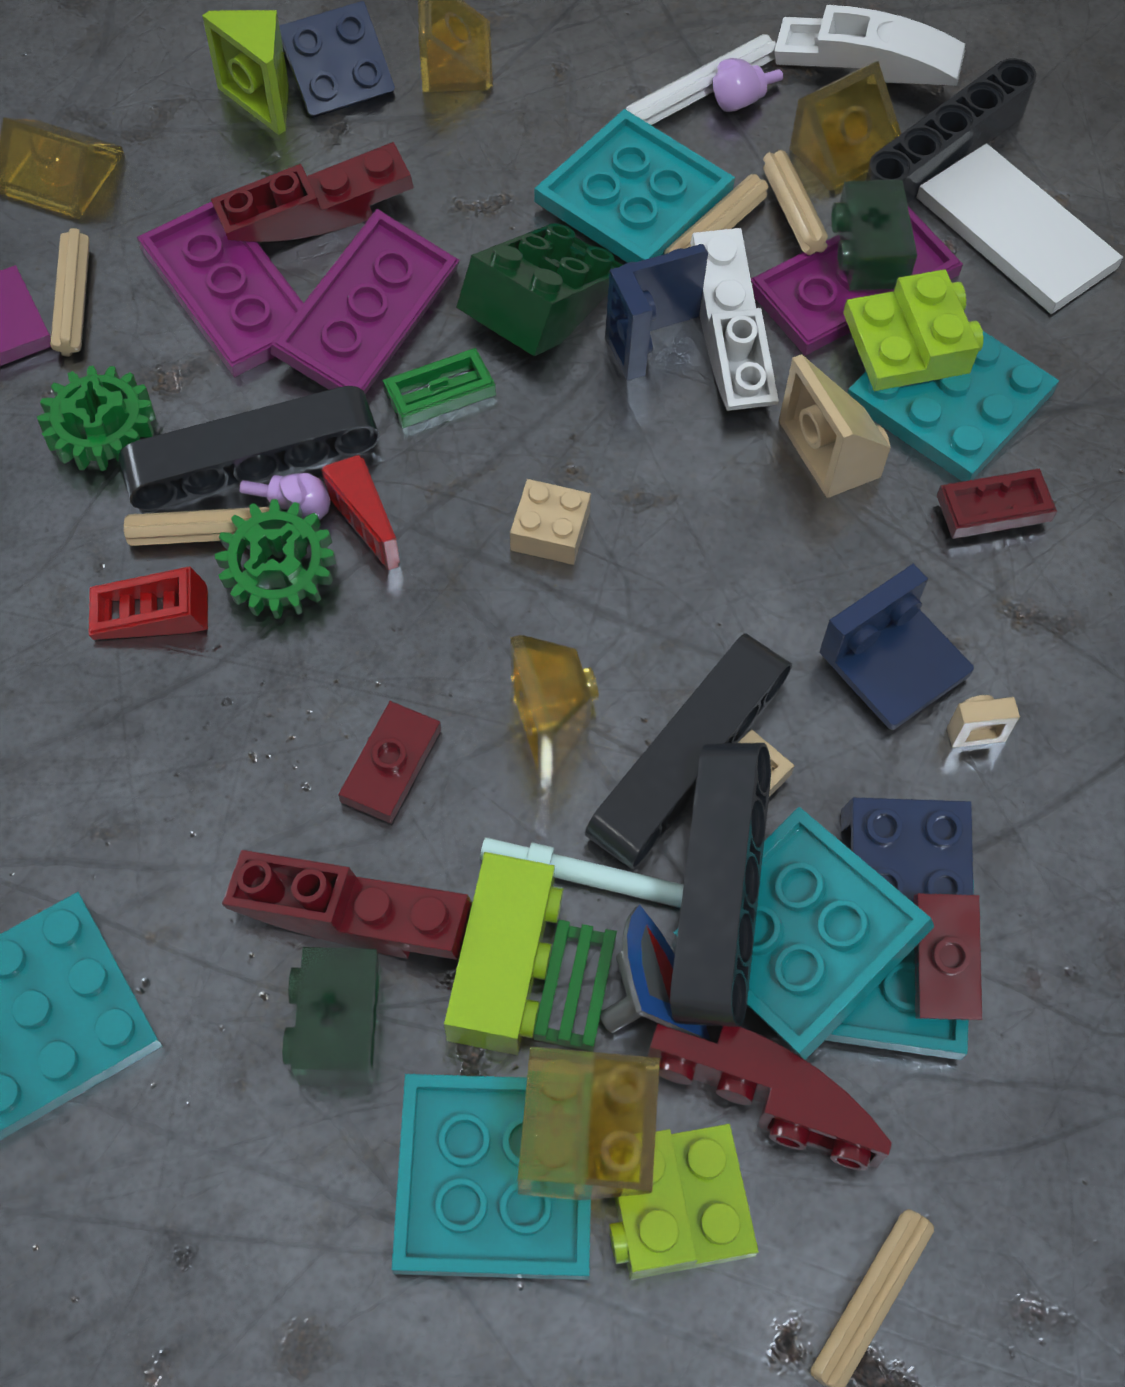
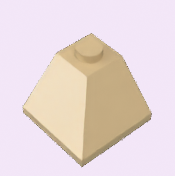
[779,354,891,498]

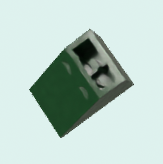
[456,223,623,356]

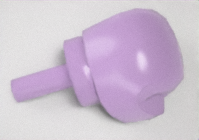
[712,58,783,112]
[240,473,330,520]

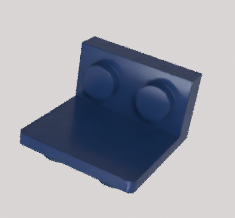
[279,1,395,118]
[605,244,708,381]
[819,563,974,730]
[841,797,974,903]

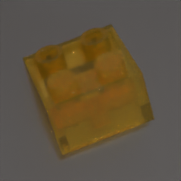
[518,1047,660,1200]

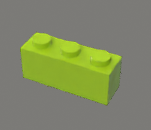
[444,852,564,1055]

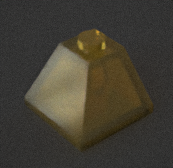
[510,635,599,787]

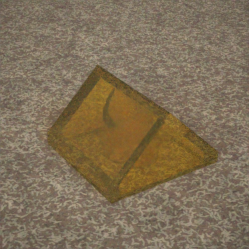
[418,0,493,92]
[790,61,901,190]
[0,117,124,219]

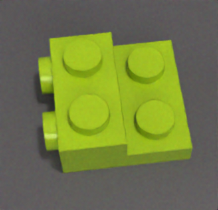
[843,269,983,391]
[597,1124,759,1280]

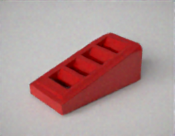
[322,455,400,570]
[89,566,208,640]

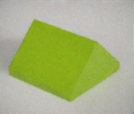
[202,10,289,135]

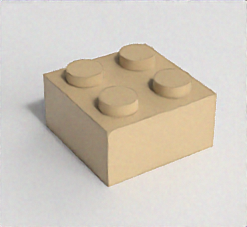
[510,479,591,565]

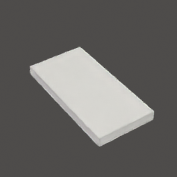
[917,143,1123,314]

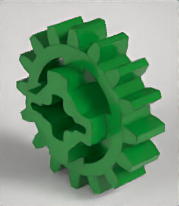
[37,365,156,471]
[215,499,336,619]

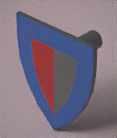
[600,905,711,1041]

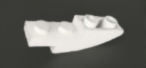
[774,5,965,86]
[690,228,779,411]

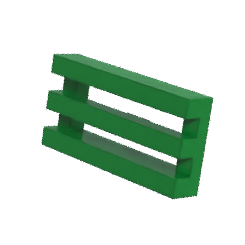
[383,348,496,428]
[534,919,617,1052]

